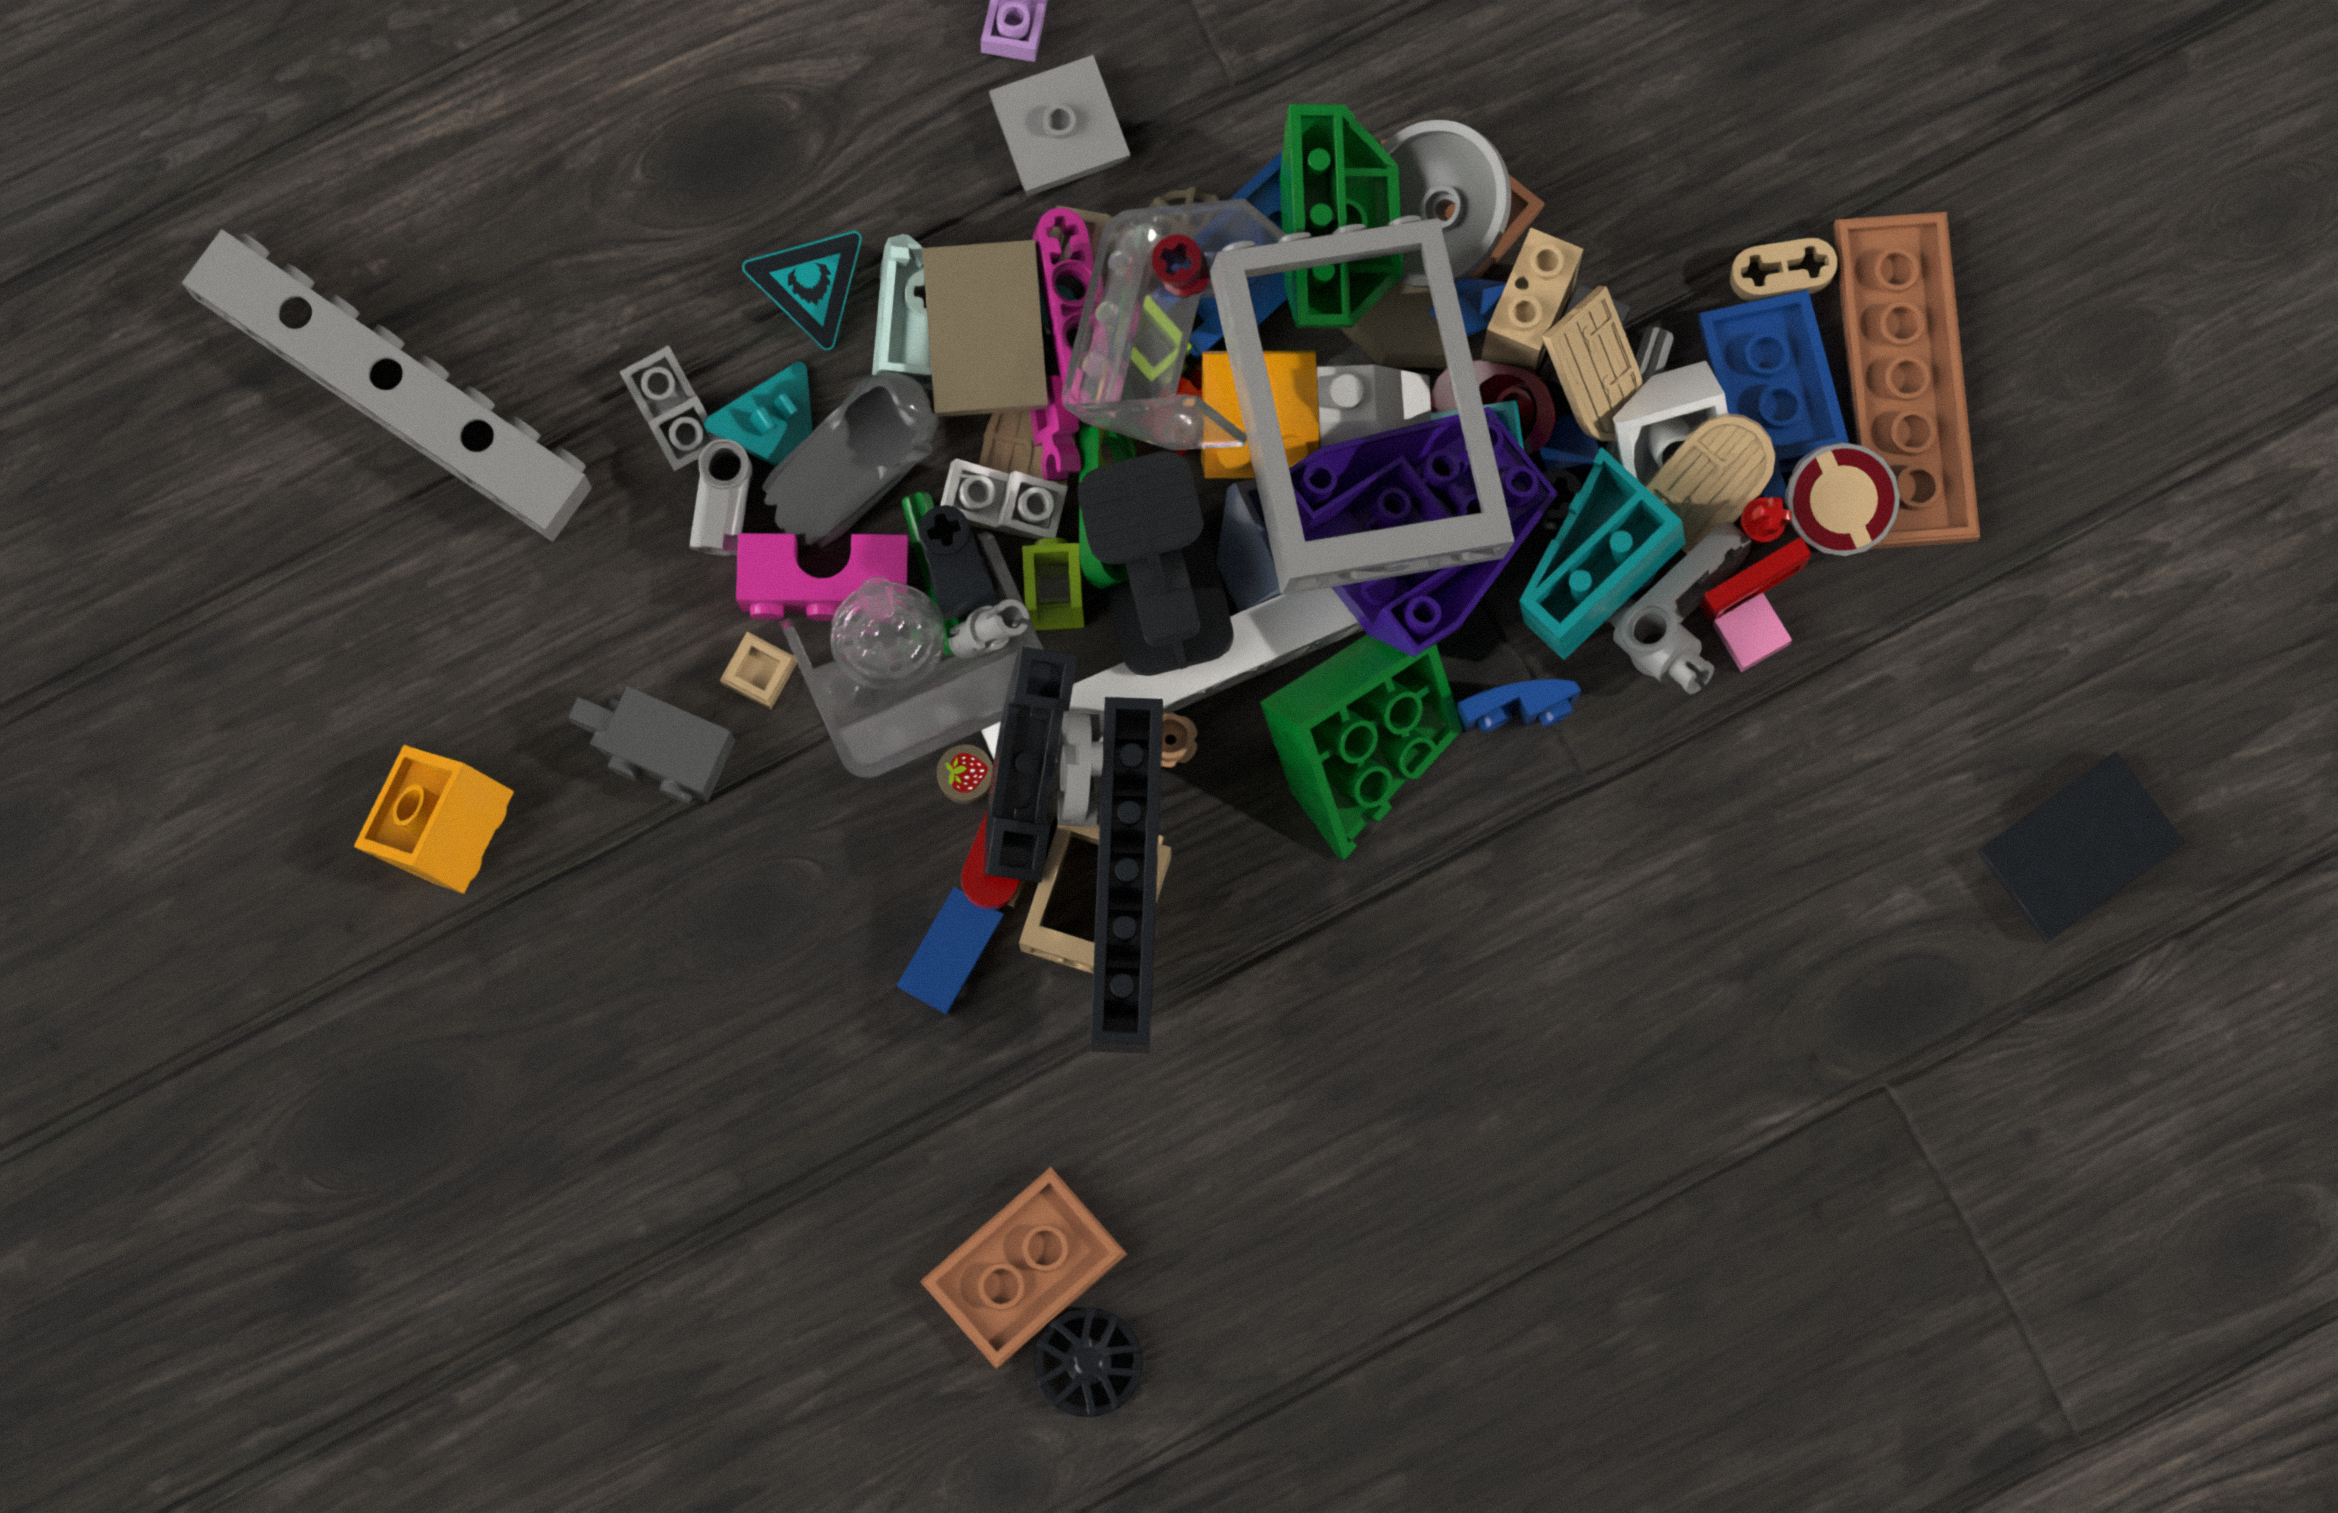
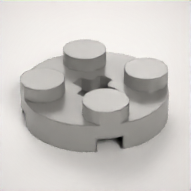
[1057,711,1103,826]

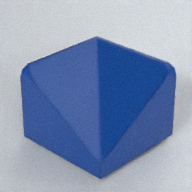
[1428,277,1507,336]
[1537,412,1599,475]

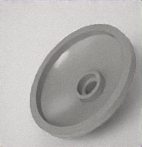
[1382,120,1511,288]

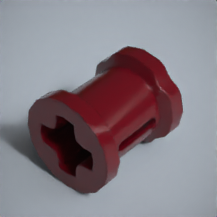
[1151,234,1211,298]

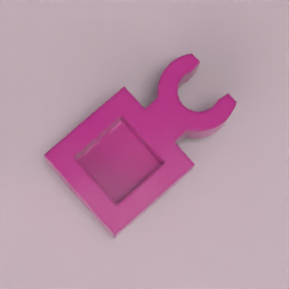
[1030,376,1081,481]

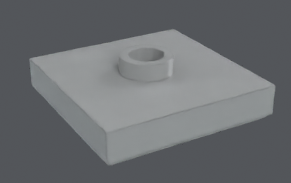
[989,55,1131,197]

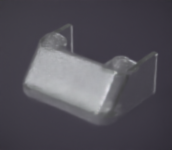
[1062,198,1287,450]
[779,531,1043,778]

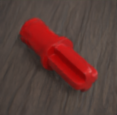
[1736,497,1792,544]

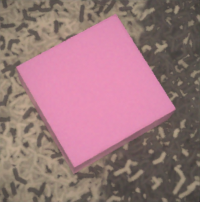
[1712,592,1792,673]

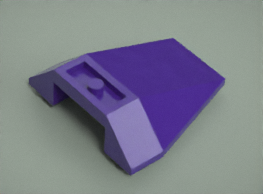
[1289,407,1558,658]

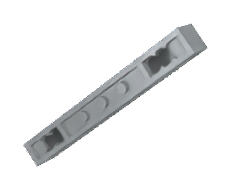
[182,229,592,542]

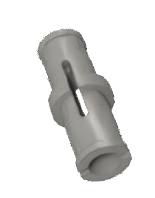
[948,599,1029,659]

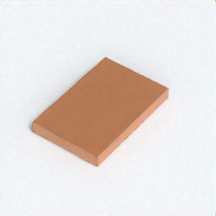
[920,1167,1127,1370]

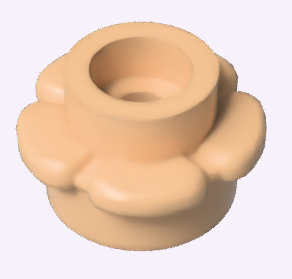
[1161,712,1197,768]

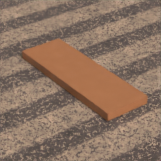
[1833,212,1980,550]

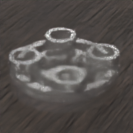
[830,577,945,691]

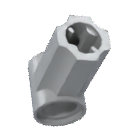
[689,439,754,556]

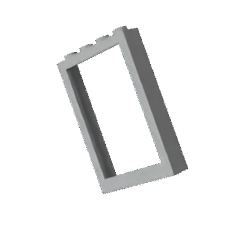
[1210,215,1514,595]

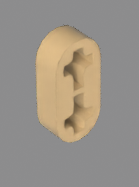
[1730,238,1837,302]

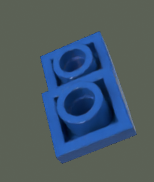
[1457,679,1581,733]

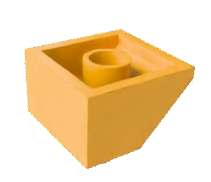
[1201,351,1319,478]
[354,745,514,894]

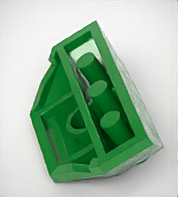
[1280,104,1403,328]

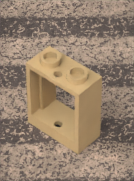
[1481,228,1583,374]
[1019,814,1171,974]

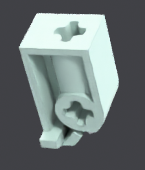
[872,234,933,390]

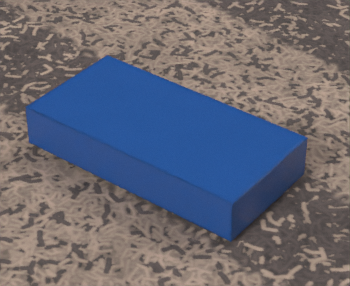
[897,887,1004,1016]

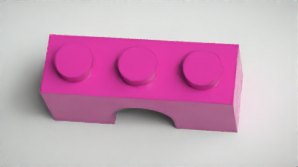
[736,533,911,622]

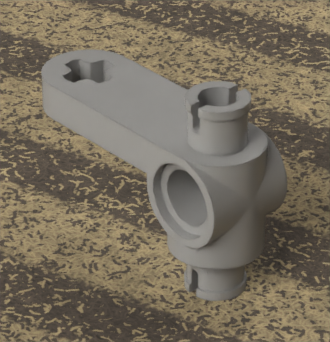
[1606,522,1751,694]

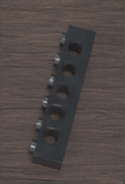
[1090,697,1164,1054]

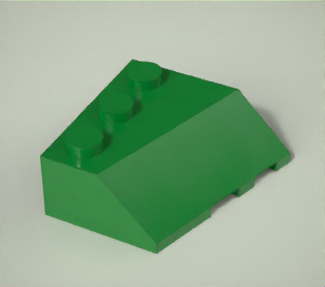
[1260,634,1463,861]

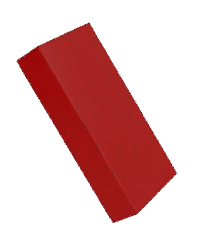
[1699,537,1811,622]

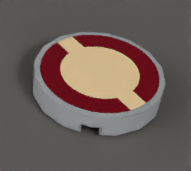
[1784,442,1900,556]

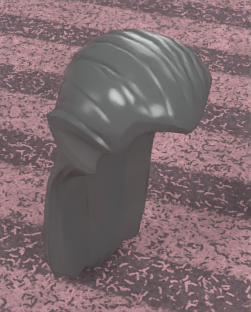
[762,372,939,547]

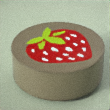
[937,744,993,804]

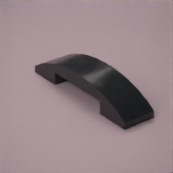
[983,646,1078,883]

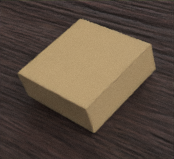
[720,632,798,710]

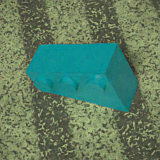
[1519,447,1685,660]

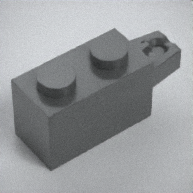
[568,686,736,804]

